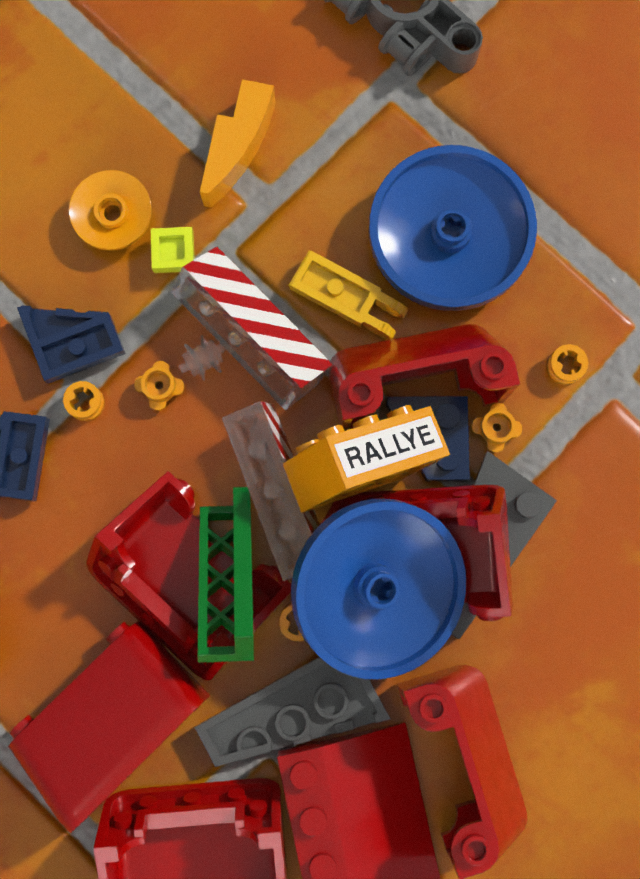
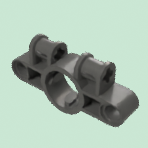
[324,0,483,76]

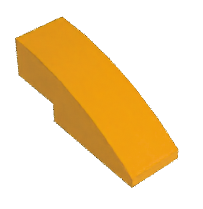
[200,79,276,208]

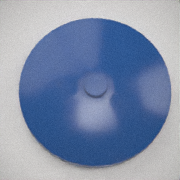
[369,145,537,311]
[291,499,466,679]

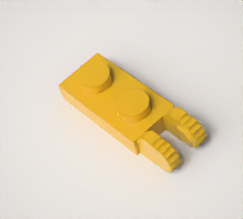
[289,250,408,340]

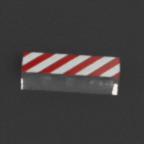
[171,247,333,411]
[222,401,320,581]

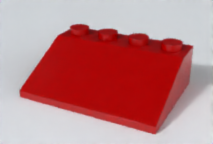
[277,722,440,879]

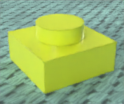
[151,227,195,273]

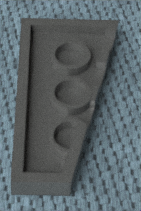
[451,451,557,640]
[195,657,391,767]

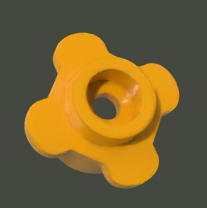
[134,361,185,411]
[471,403,522,453]

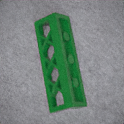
[198,487,254,663]

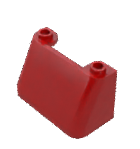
[329,324,520,431]
[86,471,291,681]
[320,485,513,621]
[8,622,211,834]
[397,665,528,879]
[93,778,288,879]

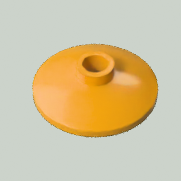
[69,170,152,251]

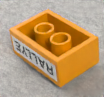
[283,405,450,513]

